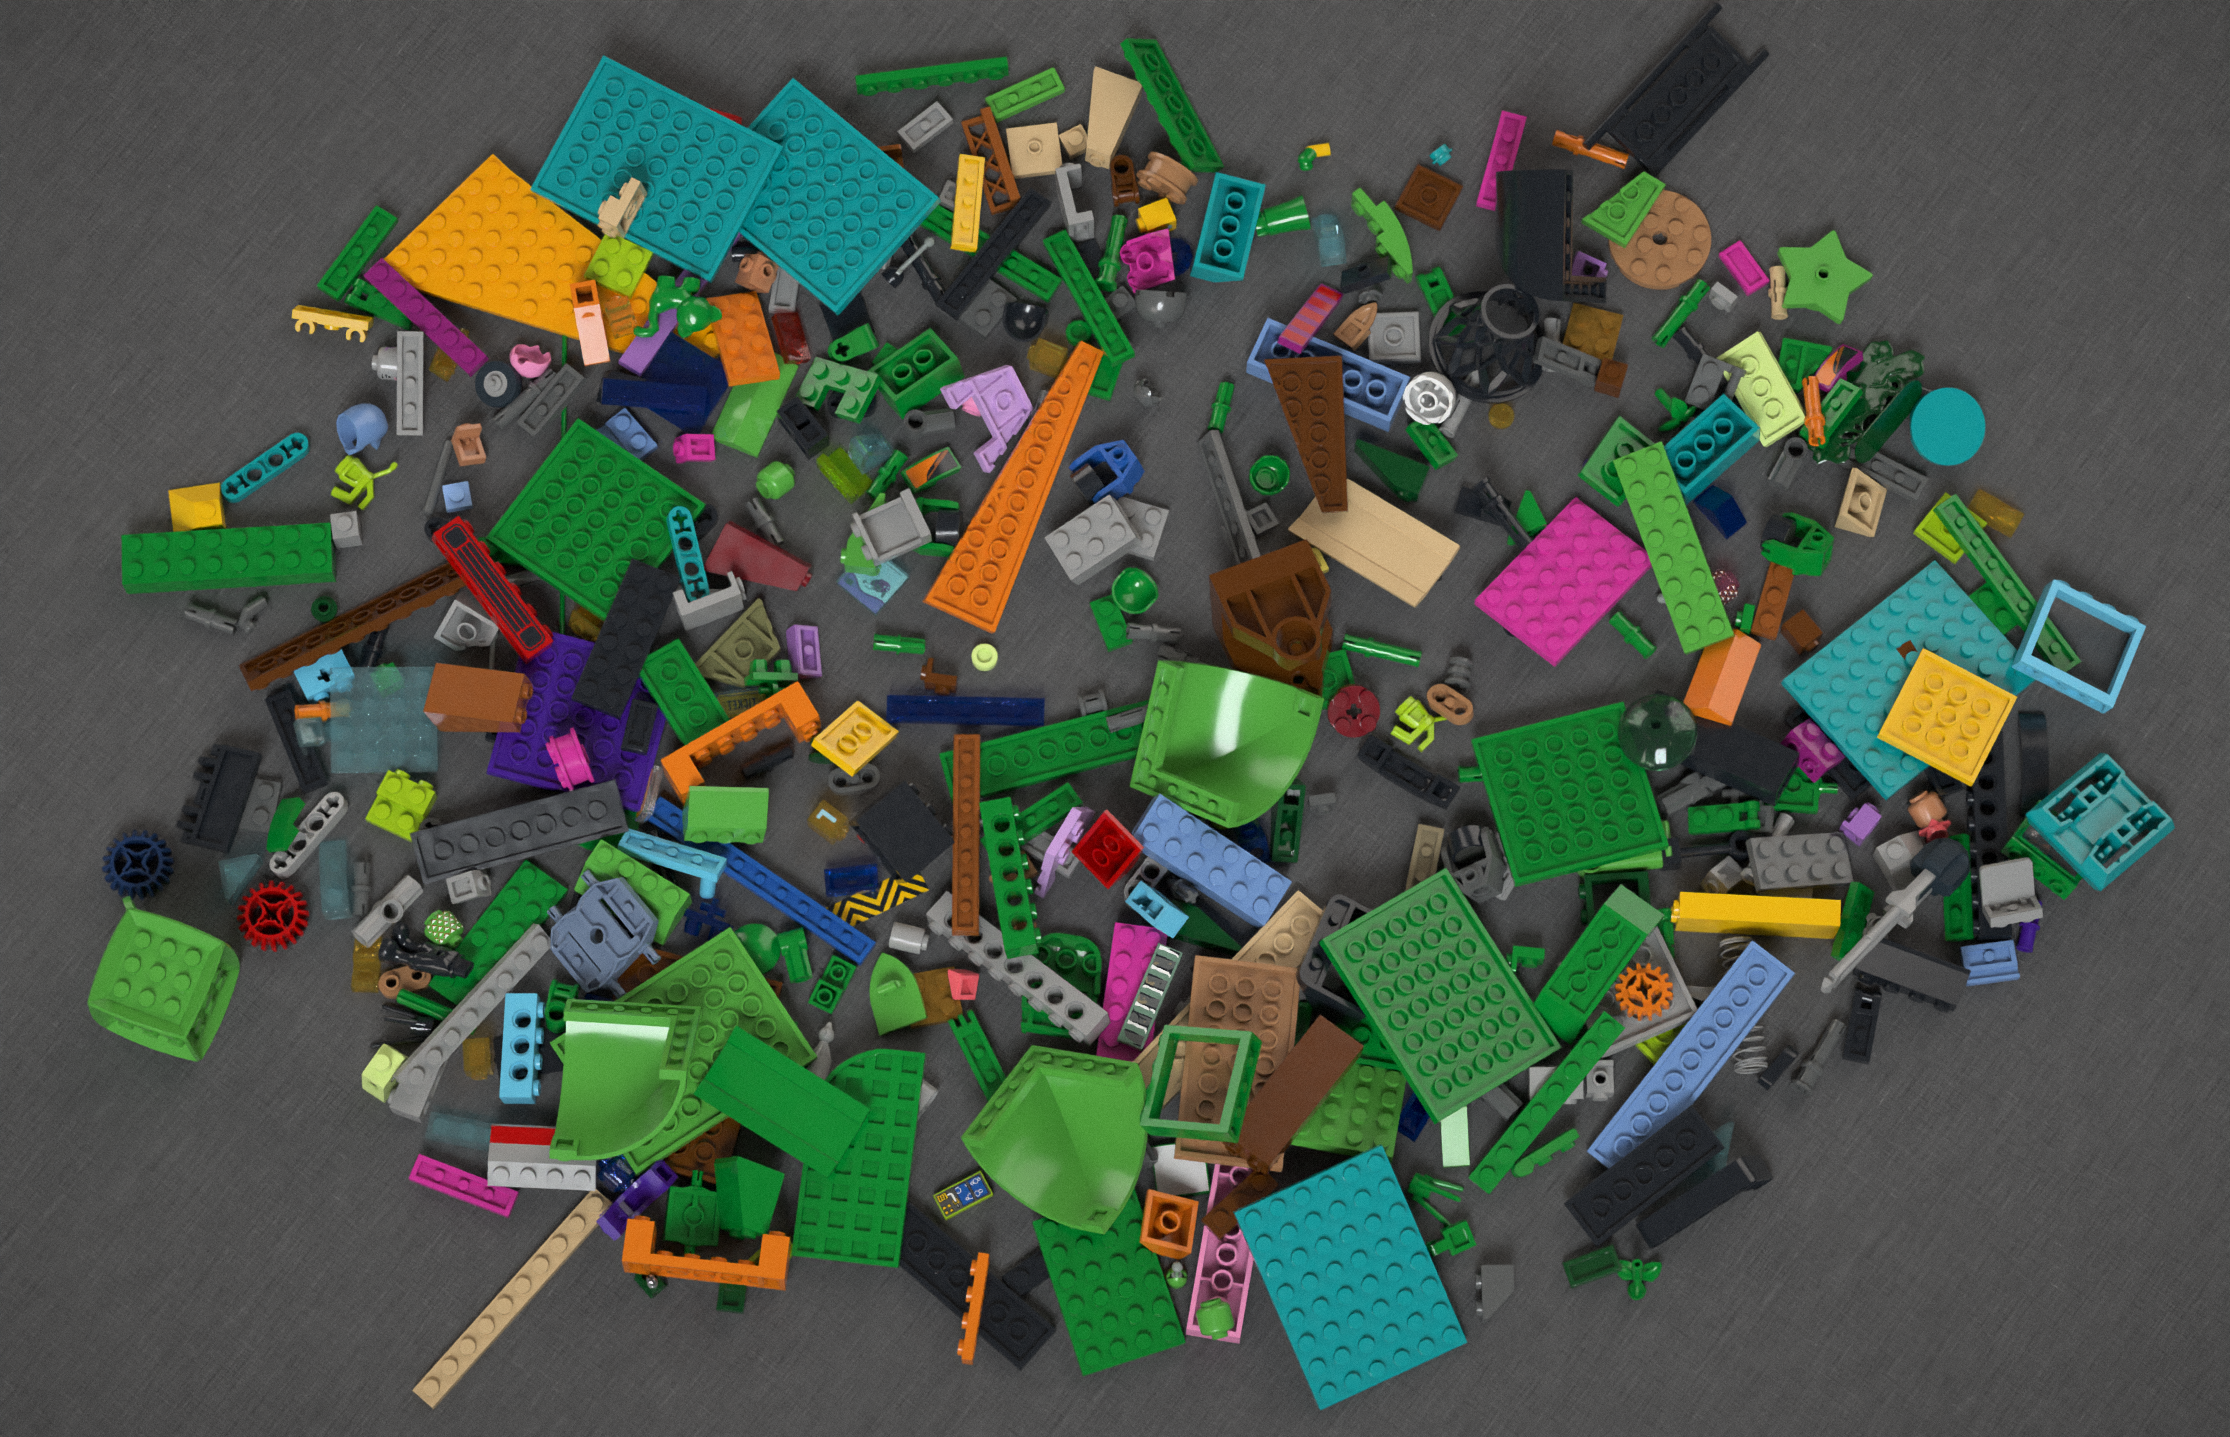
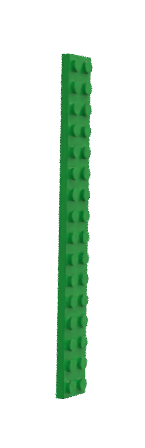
[939,649,1355,806]

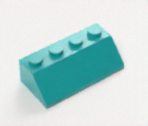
[1190,172,1266,283]
[1664,394,1760,505]

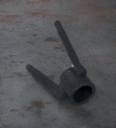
[370,1004,434,1049]

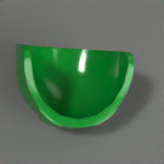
[1112,568,1159,614]

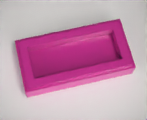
[1718,240,1770,296]

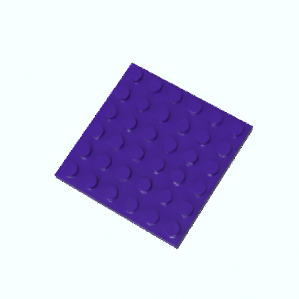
[487,632,666,812]

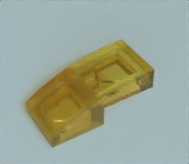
[351,936,382,993]

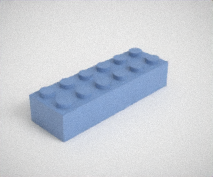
[1246,318,1410,432]
[1131,794,1292,929]

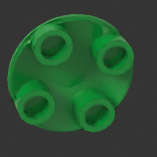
[734,924,781,974]

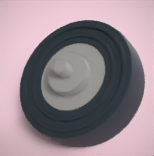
[475,361,522,408]

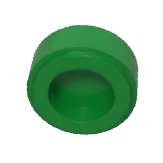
[1066,320,1092,347]

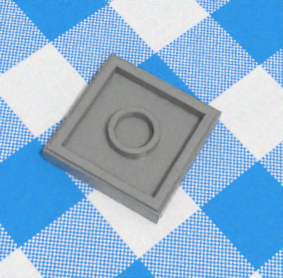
[1368,312,1421,364]

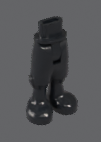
[378,921,474,979]

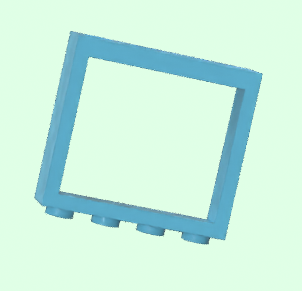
[2011,579,2146,714]

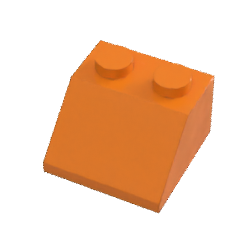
[1139,1189,1199,1260]

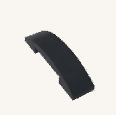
[2018,714,2049,816]
[1357,735,1460,810]

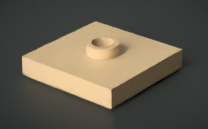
[1006,122,1062,179]

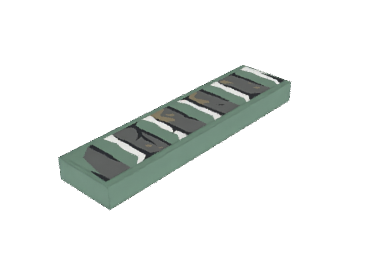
[1117,943,1183,1051]

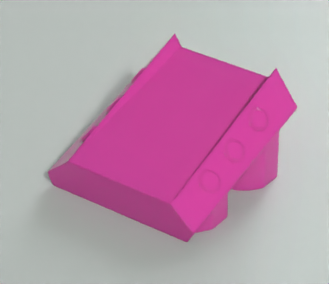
[1120,229,1175,293]

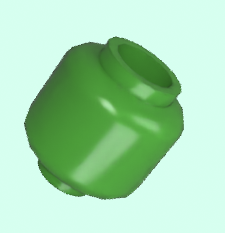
[756,461,795,500]
[1196,1298,1235,1340]

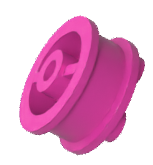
[545,727,595,791]

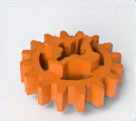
[1615,963,1673,1021]

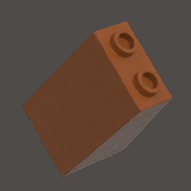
[423,663,533,732]

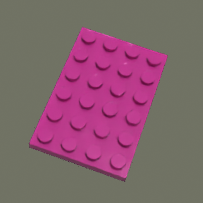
[1474,497,1652,667]

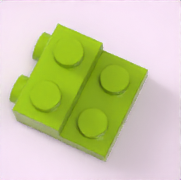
[365,769,437,842]

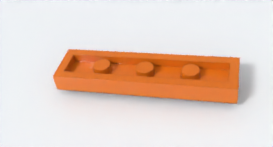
[957,1252,990,1365]

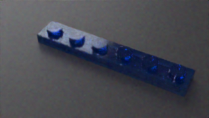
[886,695,1045,726]

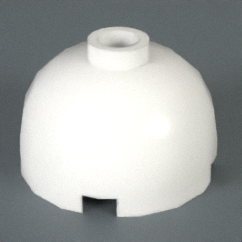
[1403,372,1456,425]

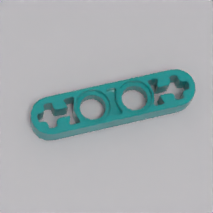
[221,433,310,503]
[666,506,710,603]

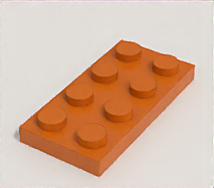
[706,291,780,387]

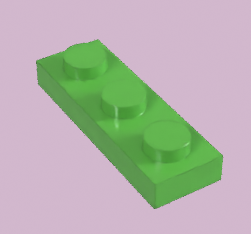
[985,67,1065,123]

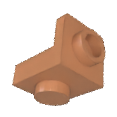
[451,423,486,466]

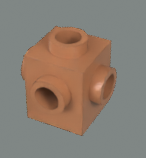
[735,251,779,293]

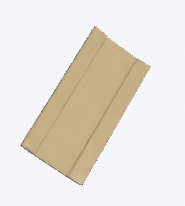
[1288,478,1460,608]

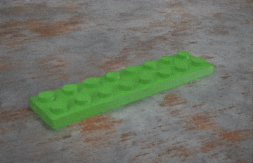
[1613,441,1735,655]

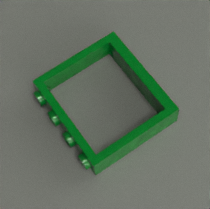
[1140,1025,1262,1143]

